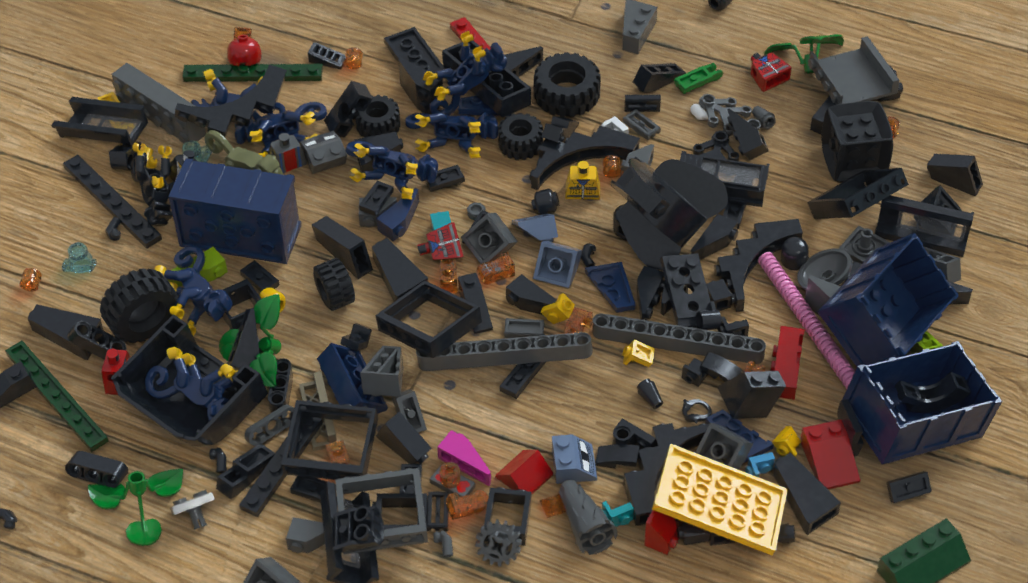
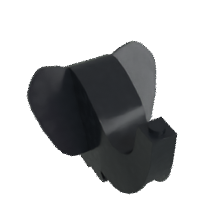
[610,156,728,270]

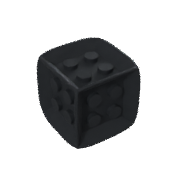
[821,101,893,182]

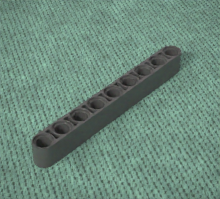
[592,314,766,364]
[416,332,593,371]

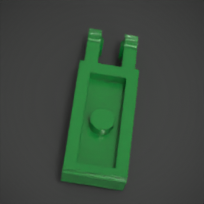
[674,63,723,94]

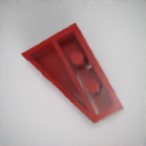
[770,326,805,400]

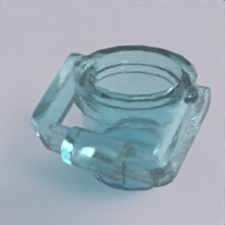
[182,140,212,163]
[62,242,97,273]

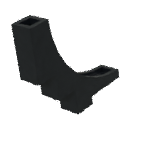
[175,64,287,137]
[529,126,640,190]
[714,219,803,312]
[624,423,710,526]

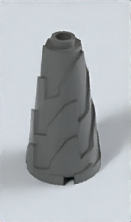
[559,480,618,555]

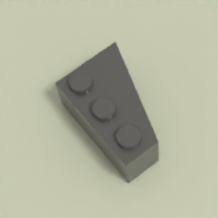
[360,346,404,397]

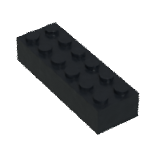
[442,41,531,118]

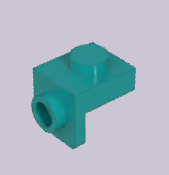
[602,501,634,527]

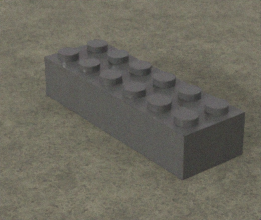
[111,63,206,146]

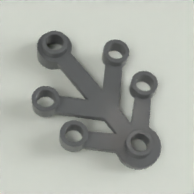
[698,94,761,136]

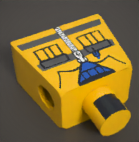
[565,161,600,199]

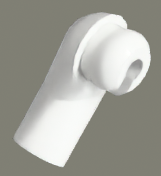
[690,104,709,120]

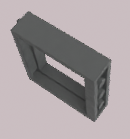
[335,468,428,554]

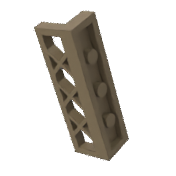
[299,371,338,451]

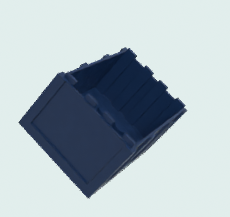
[168,158,302,264]
[818,233,959,367]
[842,341,1003,465]

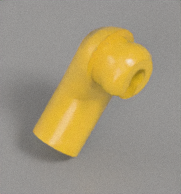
[145,147,158,169]

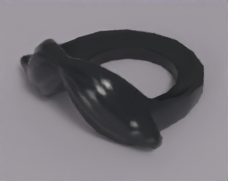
[682,399,712,424]

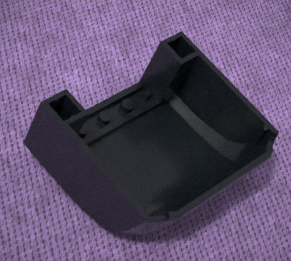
[111,314,268,447]

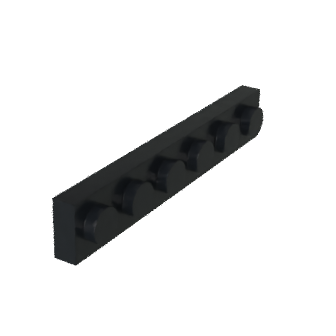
[239,416,323,517]

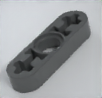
[244,404,294,446]

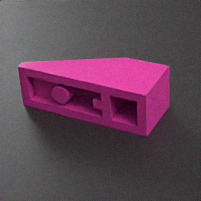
[437,430,491,486]

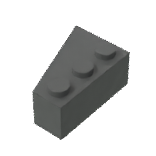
[622,0,657,54]

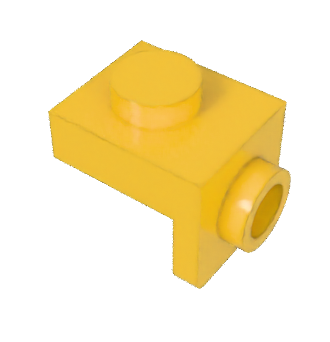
[541,293,575,324]

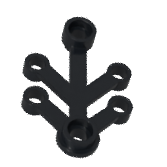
[693,131,739,176]

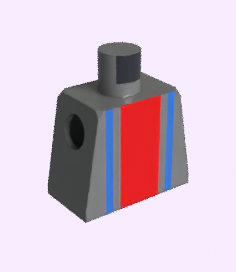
[269,133,307,173]

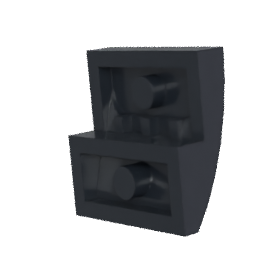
[837,399,864,456]

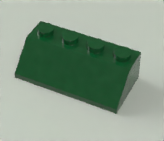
[877,518,971,583]

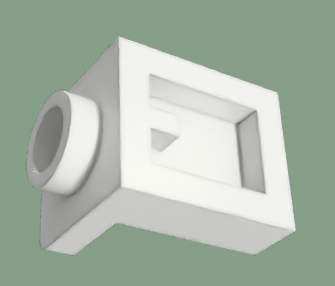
[601,116,629,134]

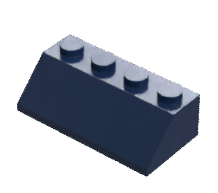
[317,343,388,414]

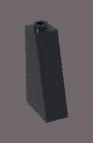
[312,216,373,279]
[372,238,429,302]
[28,304,104,360]
[773,453,841,535]

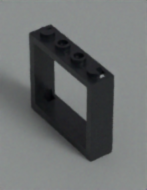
[807,168,909,219]
[375,280,482,358]
[281,400,378,480]

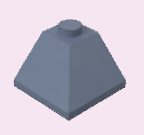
[511,213,558,242]

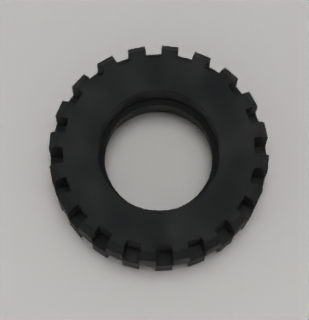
[534,52,601,118]
[100,268,178,343]

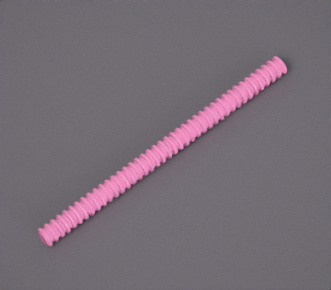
[758,252,855,390]

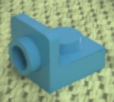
[745,452,775,478]

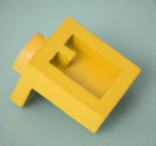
[622,339,655,367]
[772,426,801,457]

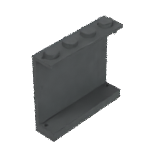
[808,36,899,105]

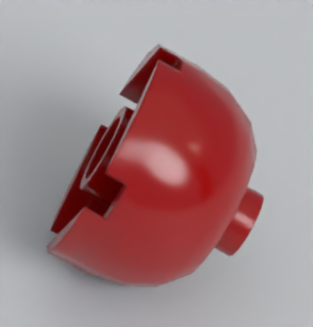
[227,35,262,66]

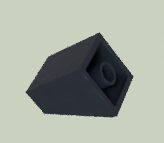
[718,371,786,419]

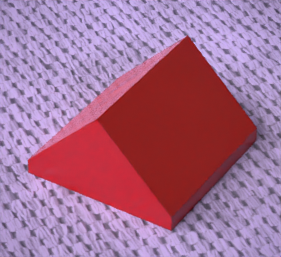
[495,450,553,494]

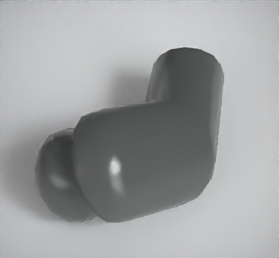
[433,530,453,557]

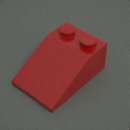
[800,419,860,490]

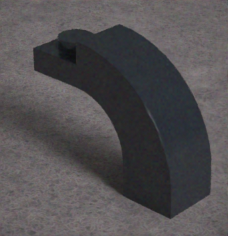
[895,372,971,413]

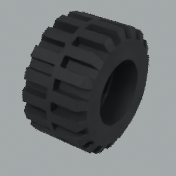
[355,95,400,138]
[498,113,543,160]
[313,258,355,311]

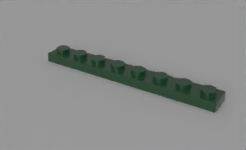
[182,64,323,82]
[5,340,109,452]

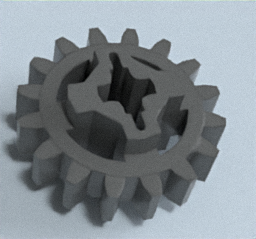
[475,519,522,567]

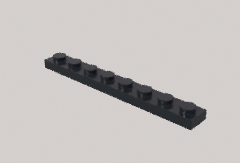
[63,155,162,249]

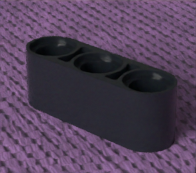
[67,321,127,360]
[268,358,293,413]
[65,451,129,488]

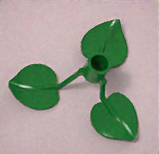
[764,34,844,74]
[219,294,281,387]
[88,468,183,546]

